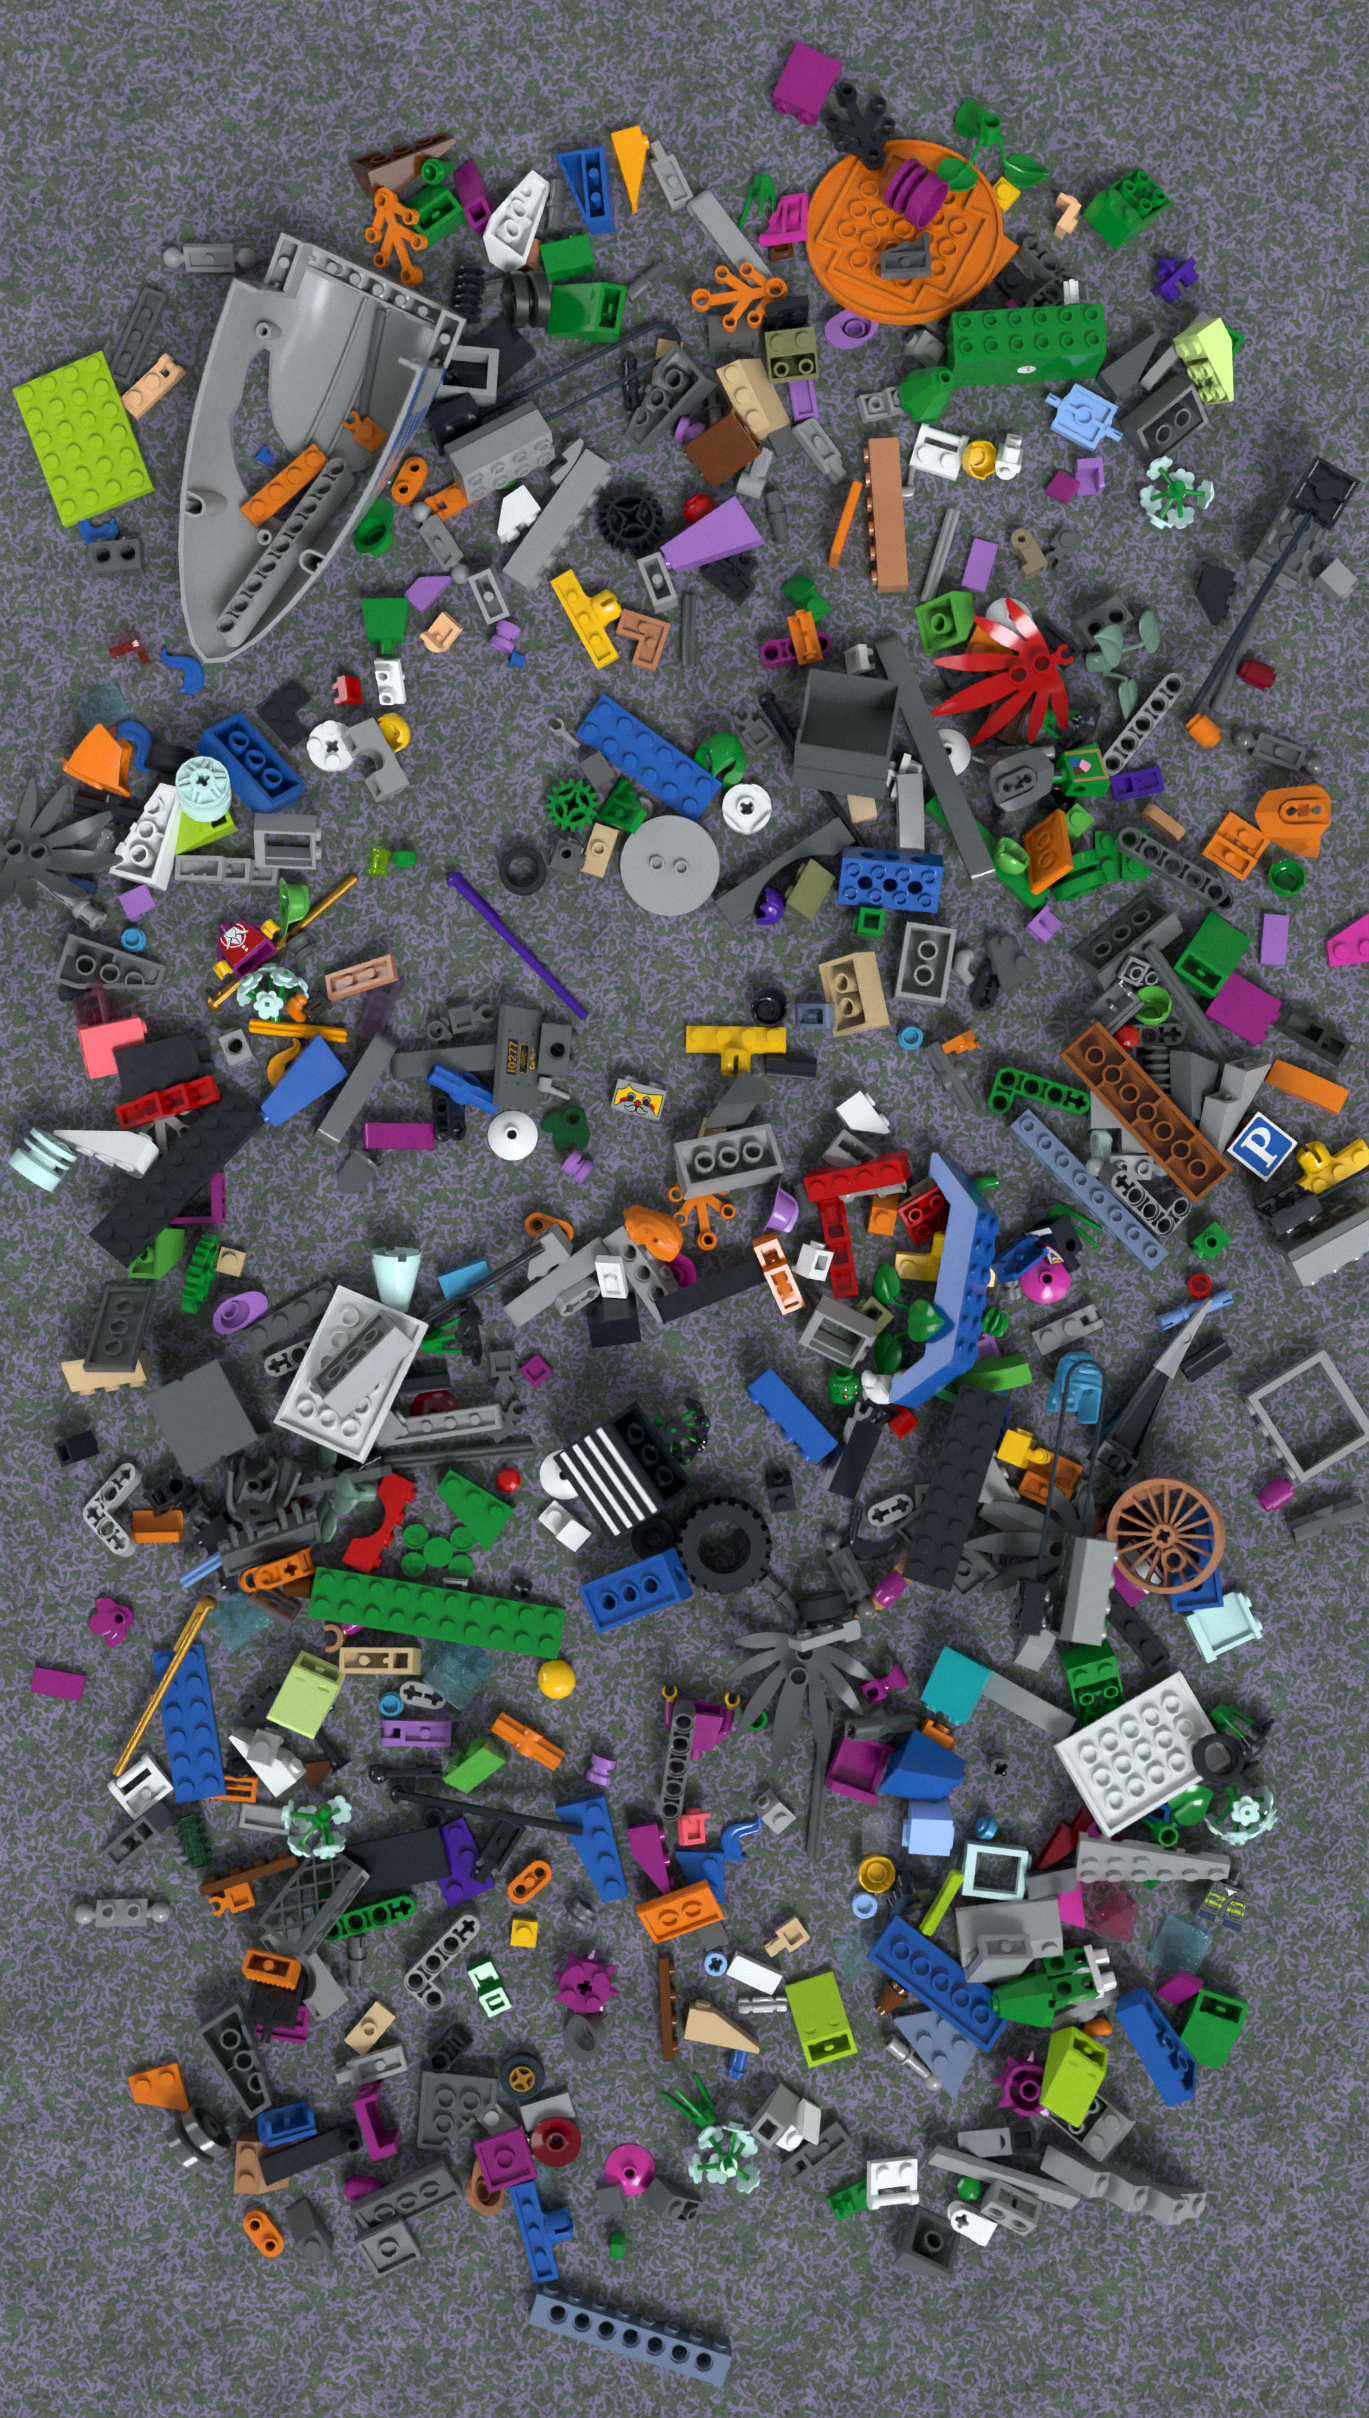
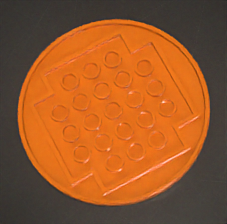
[805,139,1003,325]

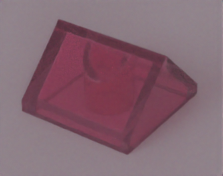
[72,987,117,1026]
[1085,1891,1139,1943]

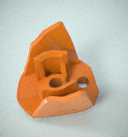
[61,723,133,798]
[1255,783,1331,858]

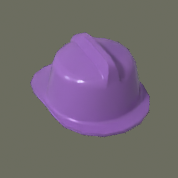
[824,309,879,349]
[763,1175,799,1232]
[210,1291,268,1334]

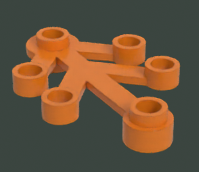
[365,187,428,286]
[691,262,787,332]
[667,1182,735,1251]

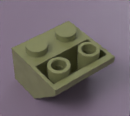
[763,326,819,385]
[784,859,836,925]

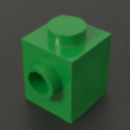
[852,907,886,939]
[1189,1221,1232,1260]

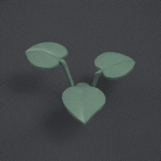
[1086,610,1160,725]
[317,1444,377,1544]

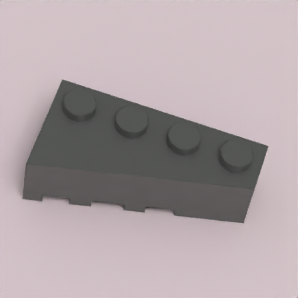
[195,1997,274,2119]

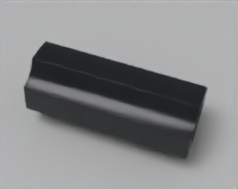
[765,1054,817,1080]
[1179,1337,1233,1382]
[399,1368,451,1396]

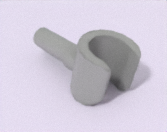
[902,466,915,501]
[550,718,581,749]
[538,1077,570,1100]

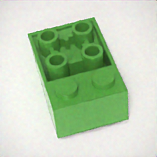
[443,1734,508,1793]

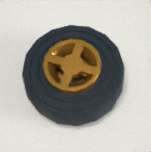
[500,2052,545,2100]

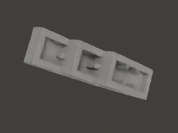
[895,773,925,853]
[174,855,281,887]
[983,1672,1077,1740]

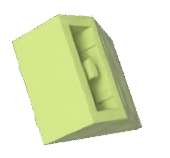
[1173,318,1234,405]
[267,1650,346,1739]

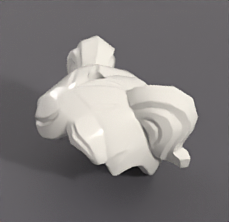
[861,1369,907,1404]

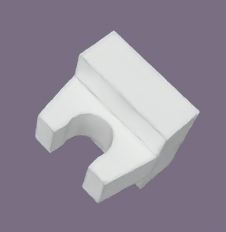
[844,644,875,675]

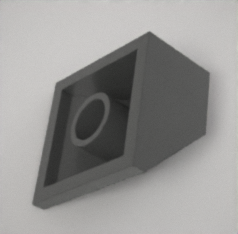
[894,2206,961,2277]

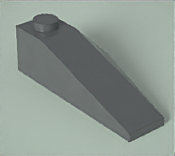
[624,343,718,454]
[53,929,166,990]

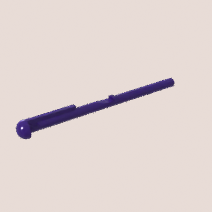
[446,872,588,1020]

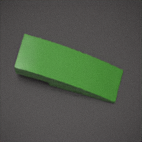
[951,1352,1033,1392]

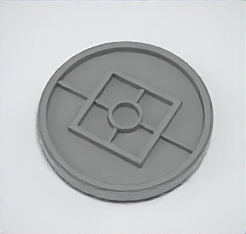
[620,815,720,916]

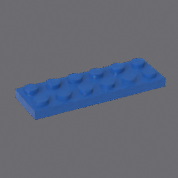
[575,693,724,822]
[152,1643,228,1803]
[865,1915,1009,2053]

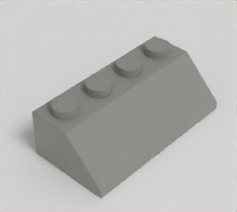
[674,1123,784,1200]
[310,1309,415,1418]
[955,1896,1063,1967]

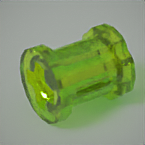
[366,848,392,878]

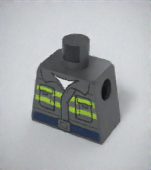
[1191,1867,1249,1934]

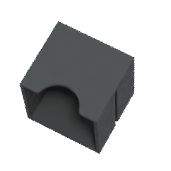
[793,668,903,800]
[144,1357,274,1477]

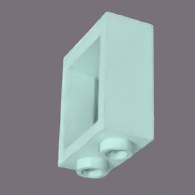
[959,1839,1032,1901]

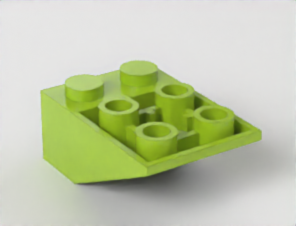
[174,783,239,858]
[785,1970,858,2068]
[1039,2026,1109,2128]

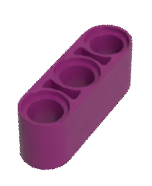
[760,632,832,669]
[362,1123,435,1150]

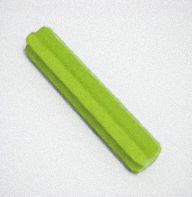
[920,1869,964,1936]

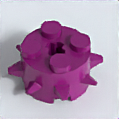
[552,1949,619,2016]
[993,2051,1049,2121]

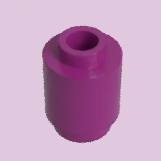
[1256,1477,1295,1513]
[343,2174,381,2202]

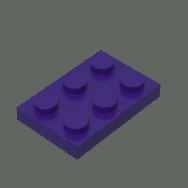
[437,1815,496,1908]

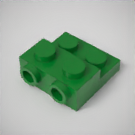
[1094,829,1152,882]

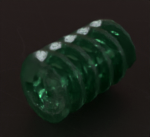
[171,1811,215,1869]

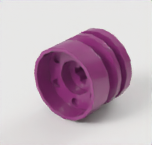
[883,158,949,230]

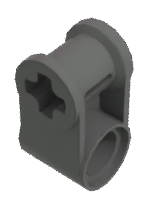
[1194,865,1235,916]

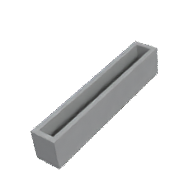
[502,449,613,594]

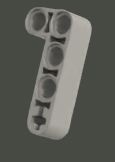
[404,1909,482,2011]

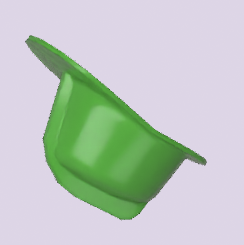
[279,877,310,938]

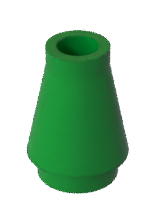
[421,159,454,185]

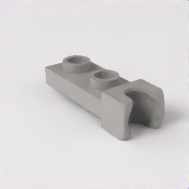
[788,1615,861,1652]

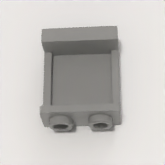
[964,1934,1033,1982]

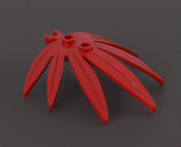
[931,598,1074,746]

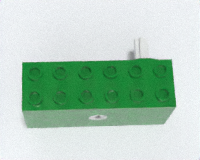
[945,279,1107,387]

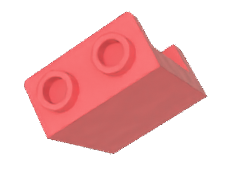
[76,1014,147,1079]

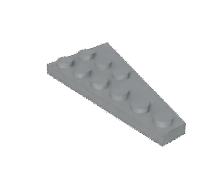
[1075,1831,1230,1883]

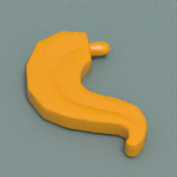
[267,1038,302,1086]

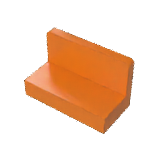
[130,1510,184,1543]

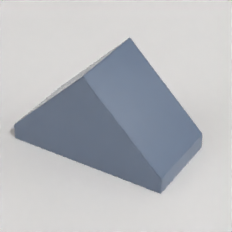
[796,1002,836,1029]

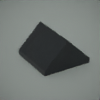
[586,1292,642,1348]

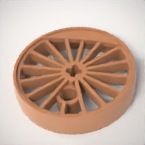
[1107,1477,1226,1594]

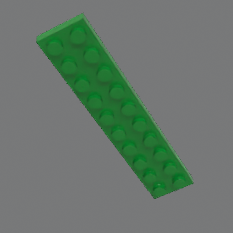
[307,1566,566,1660]

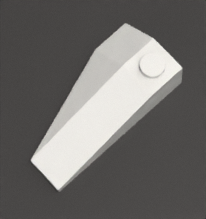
[483,170,551,273]
[109,783,182,891]
[53,1130,159,1180]

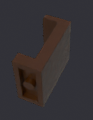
[683,405,764,488]

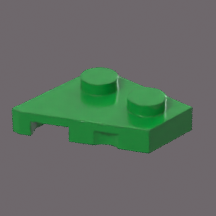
[598,777,647,835]

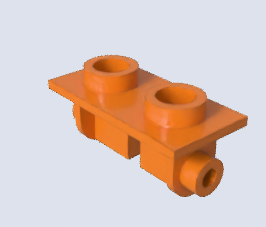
[787,610,823,666]

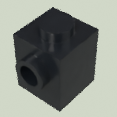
[54,1430,100,1467]

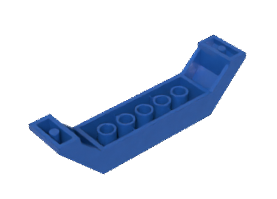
[888,1153,1000,1409]

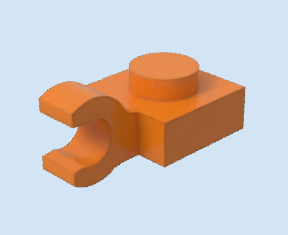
[941,1029,980,1054]

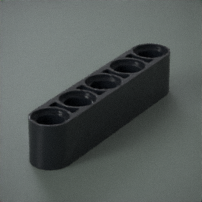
[654,1257,767,1324]

